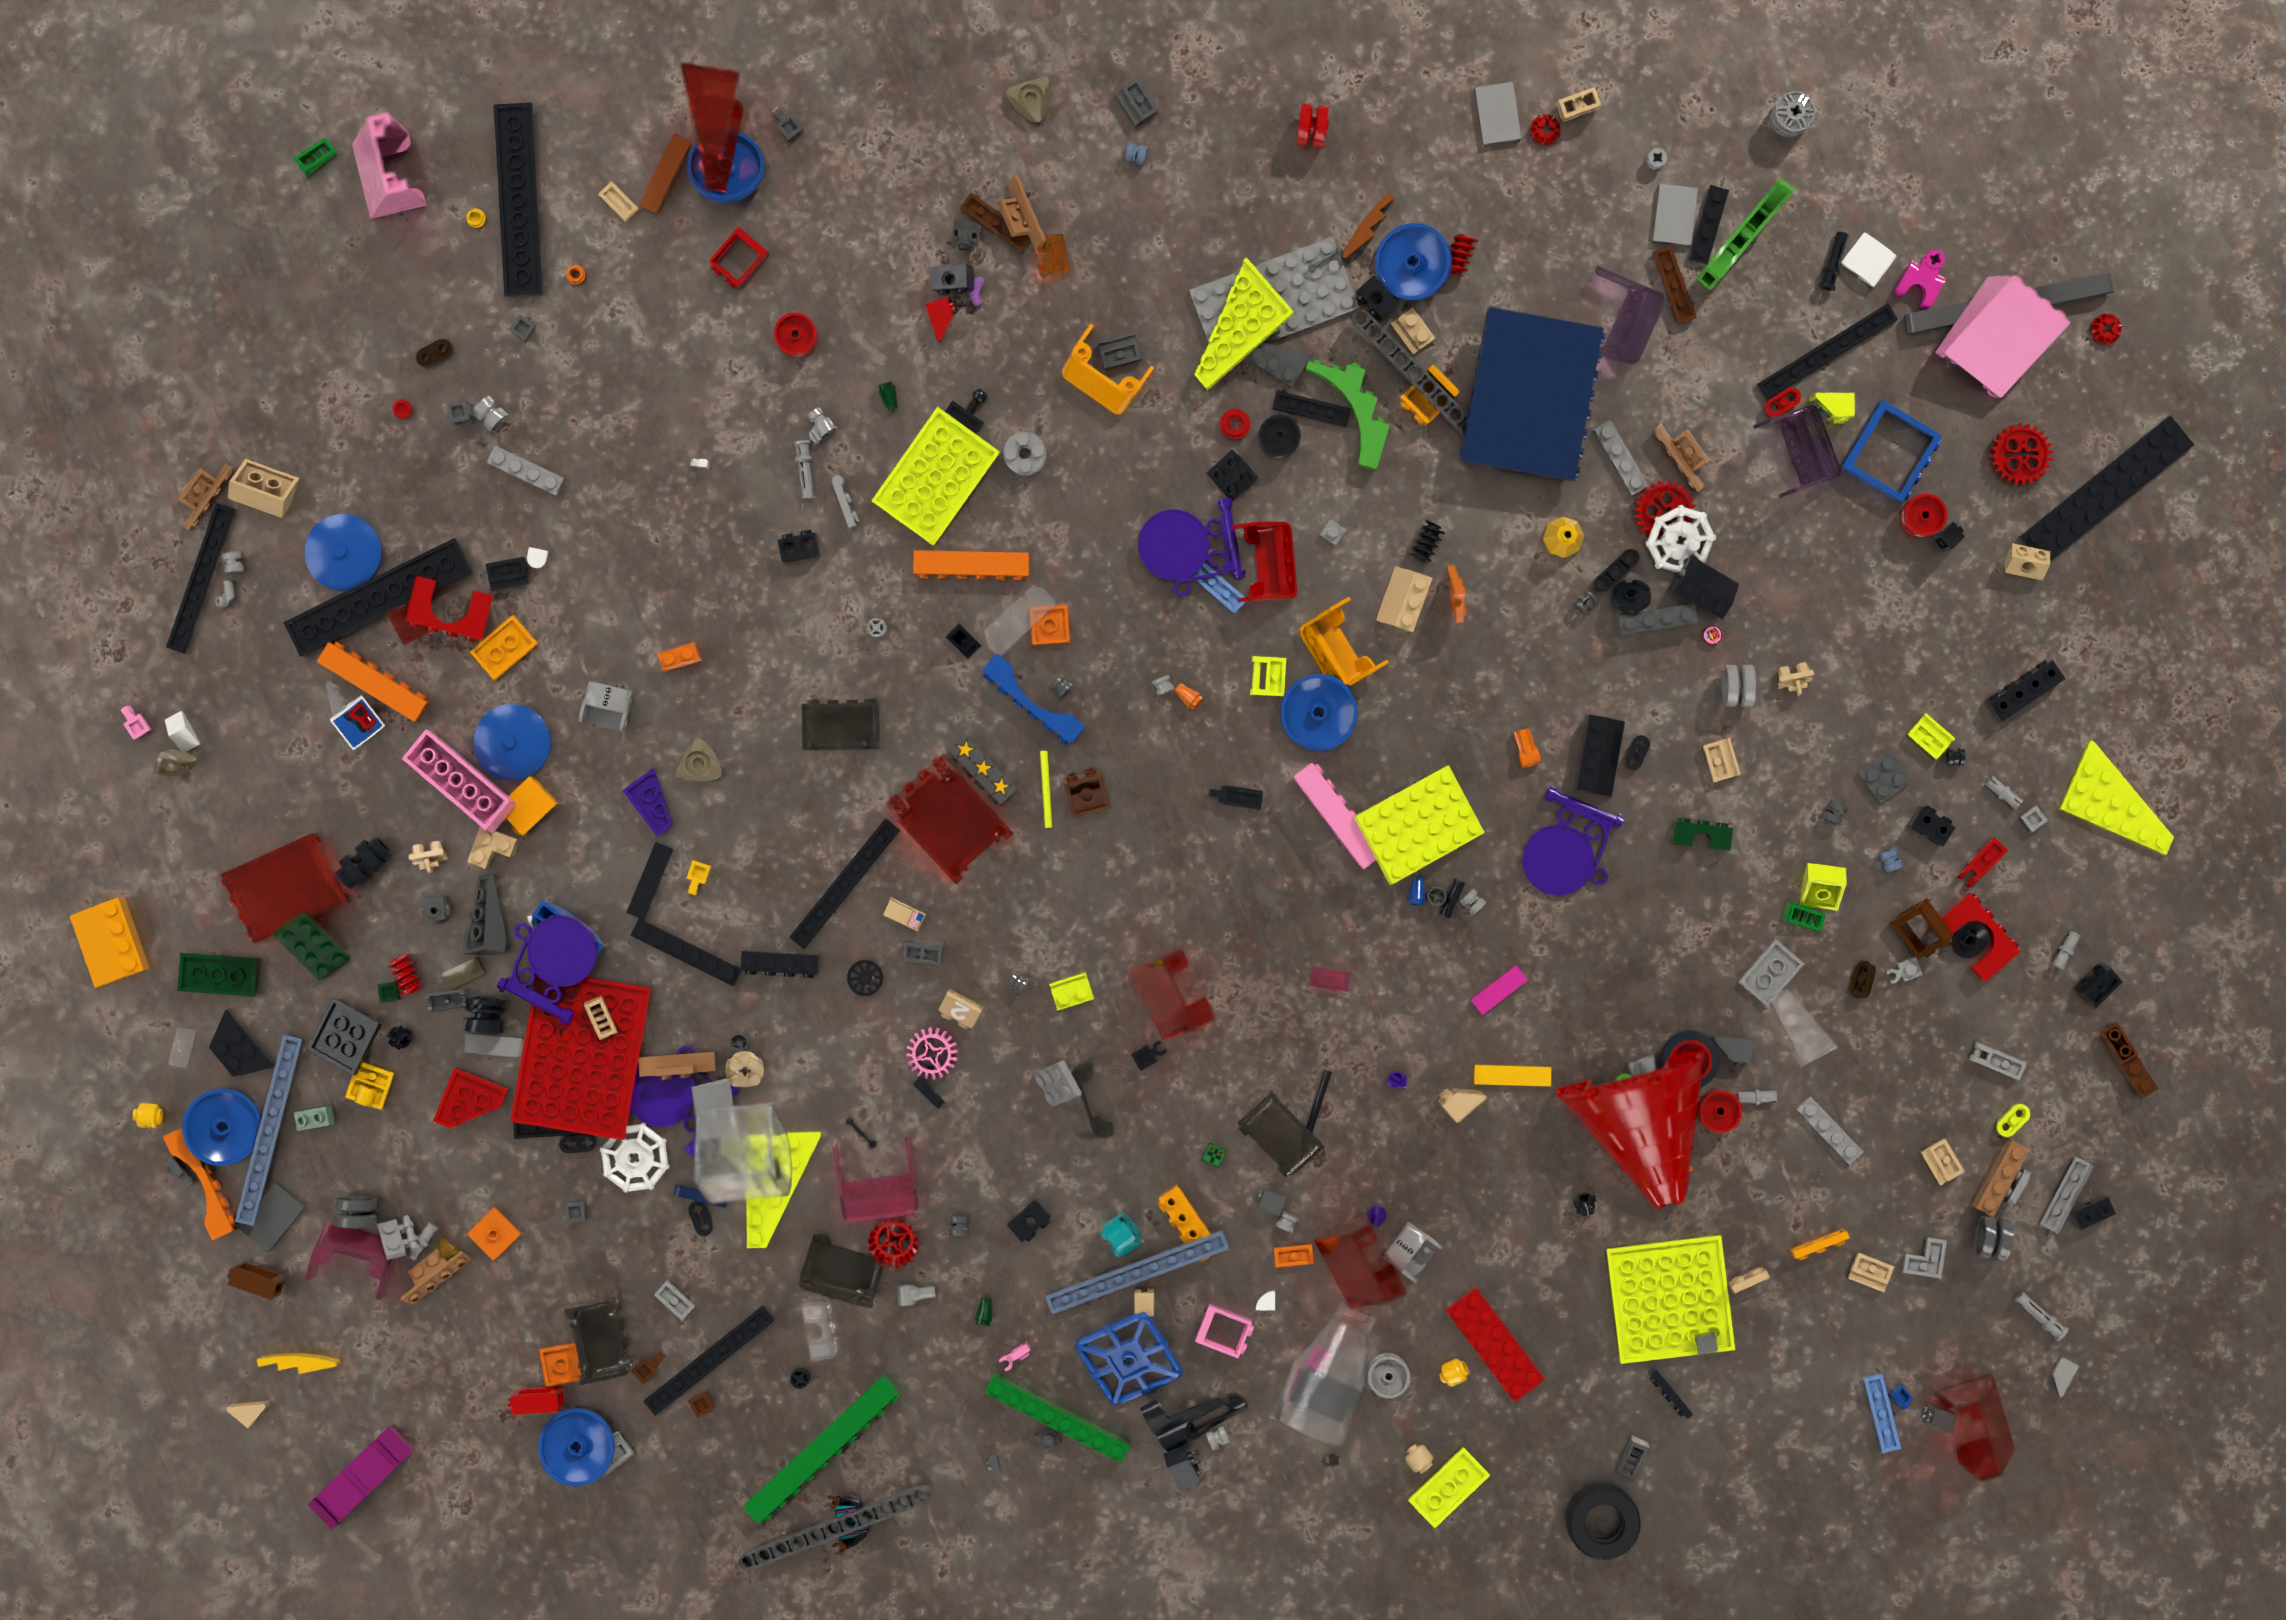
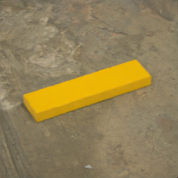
[1474,1065,1551,1086]

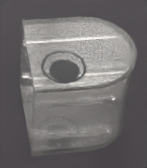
[695,1103,792,1204]

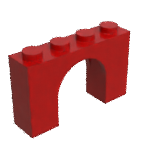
[404,576,493,642]
[1940,893,2021,982]

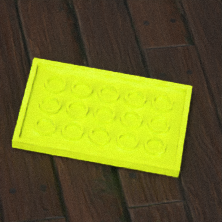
[872,407,1000,546]
[1354,765,1485,885]

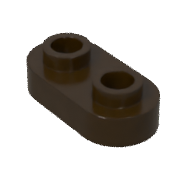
[416,339,453,368]
[1850,961,1876,999]

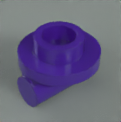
[1387,1072,1407,1089]
[1367,1206,1387,1226]

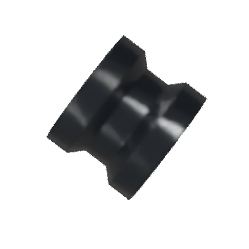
[1946,748,1965,767]
[790,1367,811,1389]

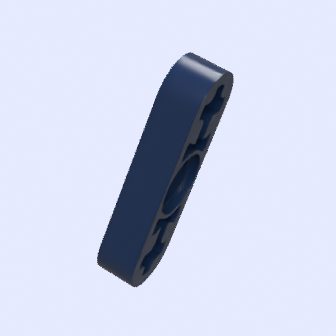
[672,1185,729,1208]

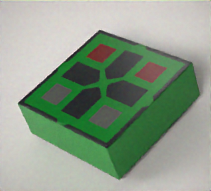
[1201,1142,1227,1168]

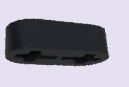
[1624,735,1650,770]
[913,1077,945,1109]
[559,1134,597,1153]
[688,1201,714,1236]

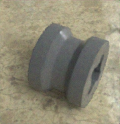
[1049,675,1073,699]
[1006,971,1029,995]

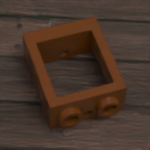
[1891,898,1954,959]
[227,1262,287,1300]

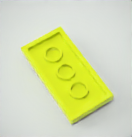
[1408,1447,1490,1528]

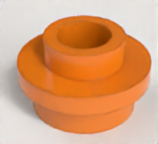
[566,265,586,285]

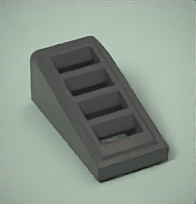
[1616,1436,1650,1480]

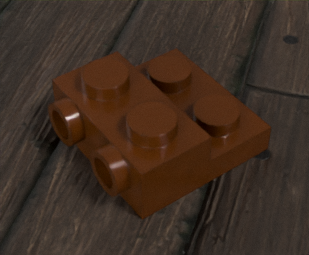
[1063,767,1110,819]

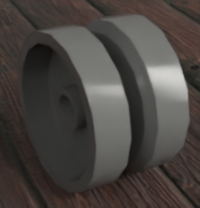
[334,1196,378,1228]
[1975,1215,2013,1262]

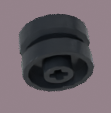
[1258,414,1301,459]

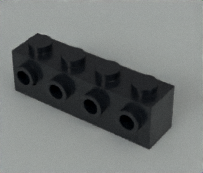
[1985,659,2066,723]
[740,950,821,978]

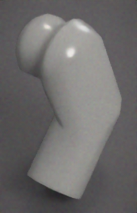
[215,580,235,608]

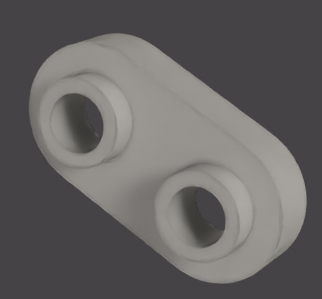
[2004,1169,2031,1206]

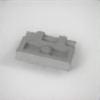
[377,1215,419,1260]

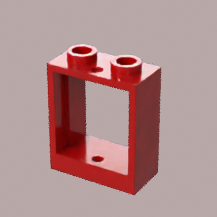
[709,226,770,289]
[508,1386,565,1415]

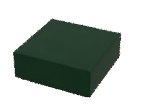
[377,982,401,1003]

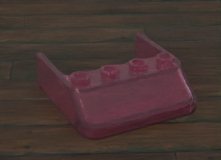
[832,1134,919,1223]

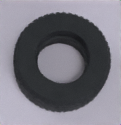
[1565,1483,1641,1560]

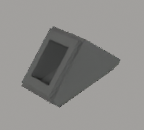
[1694,1331,1718,1354]

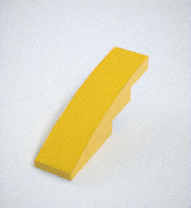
[257,1353,341,1374]

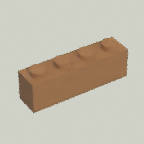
[1971,1138,2030,1217]

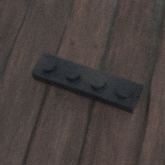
[1689,185,1729,265]

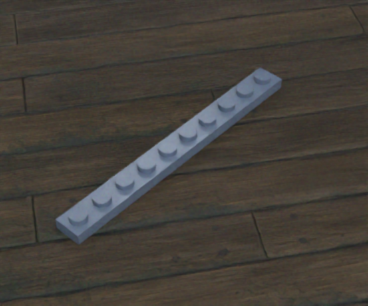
[235,1034,303,1226]
[1045,1230,1230,1314]

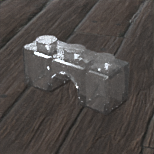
[802,1298,838,1362]

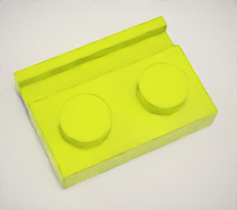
[1906,713,1955,760]
[1049,972,1094,1010]

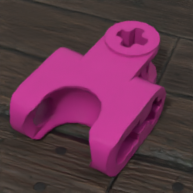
[1894,249,1946,310]

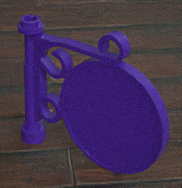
[1138,498,1246,597]
[1522,785,1624,895]
[497,915,598,1025]
[631,1046,740,1158]

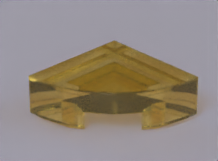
[436,1238,459,1258]

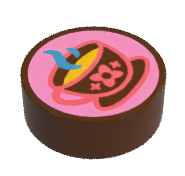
[1702,625,1722,645]

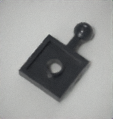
[945,388,987,434]

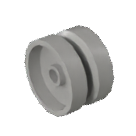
[1722,665,1756,707]
[1367,1352,1410,1398]

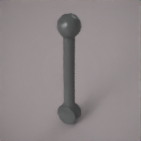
[1308,246,1343,272]

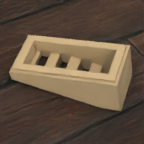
[584,995,617,1040]

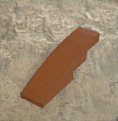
[639,133,692,214]
[1342,192,1395,261]

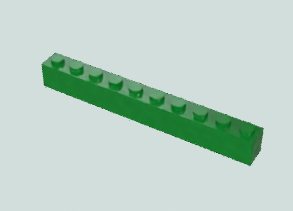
[743,1374,900,1524]

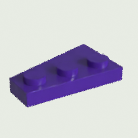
[622,768,673,837]

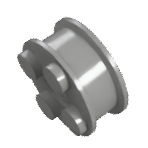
[1003,432,1047,476]

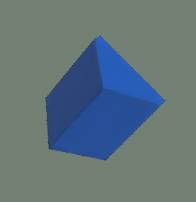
[1888,1384,1913,1410]

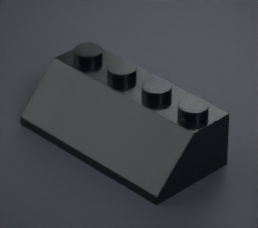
[1574,714,1625,797]

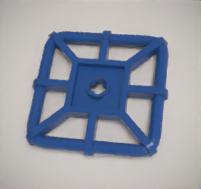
[1075,1312,1183,1406]

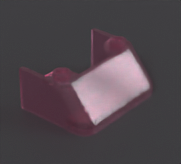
[305,1223,396,1300]

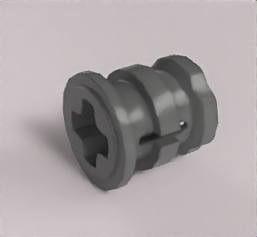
[1573,590,1599,616]

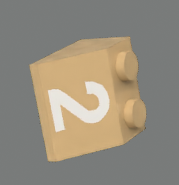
[938,989,984,1030]

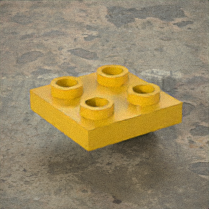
[345,1062,395,1110]

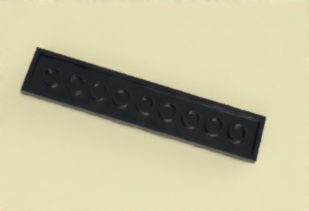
[493,102,544,297]
[2019,415,2194,561]
[283,538,473,657]

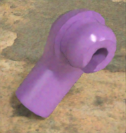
[968,277,984,306]

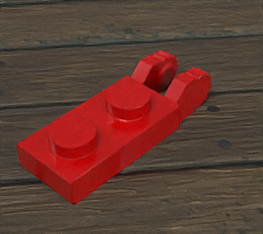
[1957,837,2008,888]

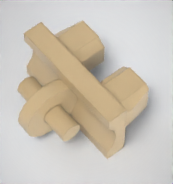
[1777,662,1814,696]
[409,841,448,874]

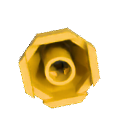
[1542,516,1584,558]

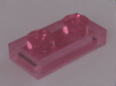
[1309,967,1350,992]

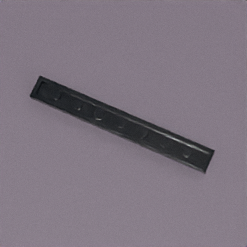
[1756,303,1898,401]
[166,503,236,654]
[789,818,900,949]
[643,1305,775,1416]

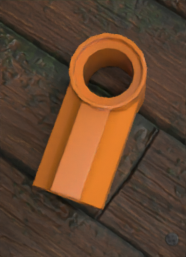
[1513,728,1542,769]

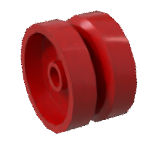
[1296,102,1329,149]
[774,312,818,358]
[1900,493,1948,538]
[1697,1089,1742,1133]

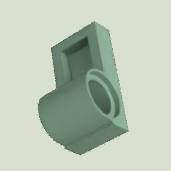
[294,1105,335,1131]

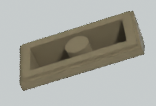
[441,957,486,990]

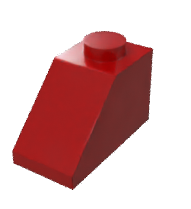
[925,297,956,343]

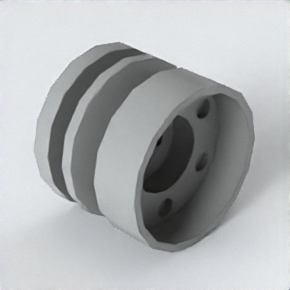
[1770,91,1816,138]

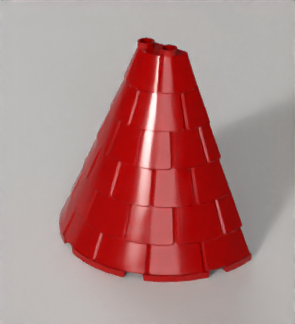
[1555,1049,1705,1209]

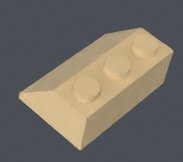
[228,459,299,518]
[1375,566,1433,633]
[1437,1088,1487,1123]

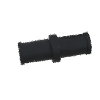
[1439,878,1466,918]

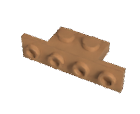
[998,175,1046,251]
[1654,424,1710,492]
[177,462,232,530]
[638,1052,716,1079]
[400,1248,472,1306]

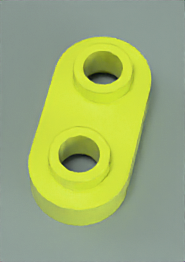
[1996,1104,2030,1137]

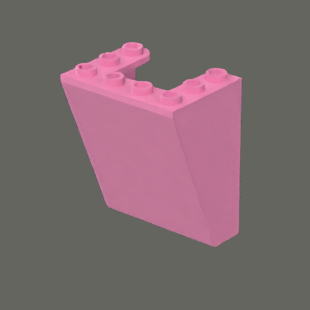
[352,113,427,219]
[1935,275,2070,398]

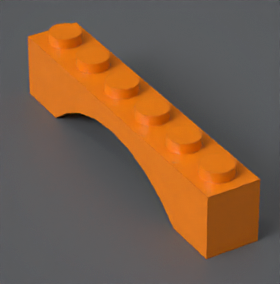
[163,1128,238,1241]

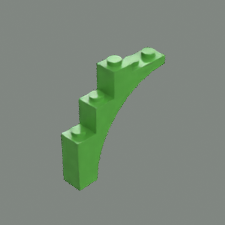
[1696,178,1795,291]
[1305,359,1390,471]

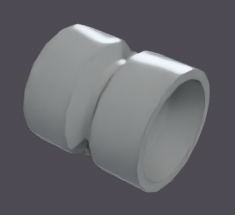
[472,396,509,432]

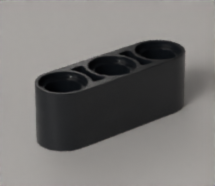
[1592,549,1640,593]

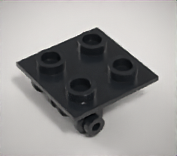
[1207,449,1258,501]

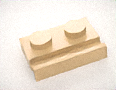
[1390,308,1435,356]
[1702,738,1741,782]
[1920,1138,1965,1186]
[1847,1252,1894,1293]
[1727,1267,1770,1293]

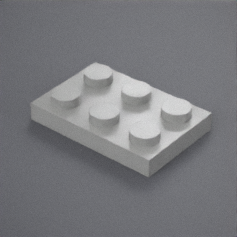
[1034,1060,1082,1107]

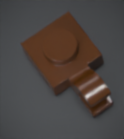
[630,1351,665,1384]

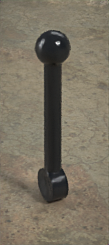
[846,1117,877,1148]

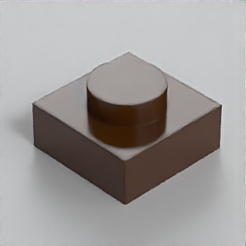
[688,1391,715,1418]

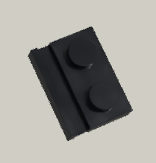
[485,557,529,591]

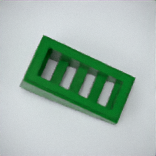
[294,138,337,177]
[1781,902,1826,932]

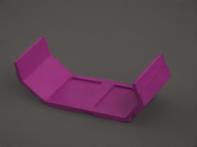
[308,1425,415,1530]

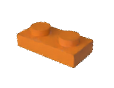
[1274,1244,1314,1268]

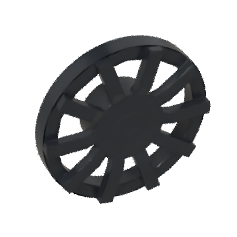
[847,960,883,996]

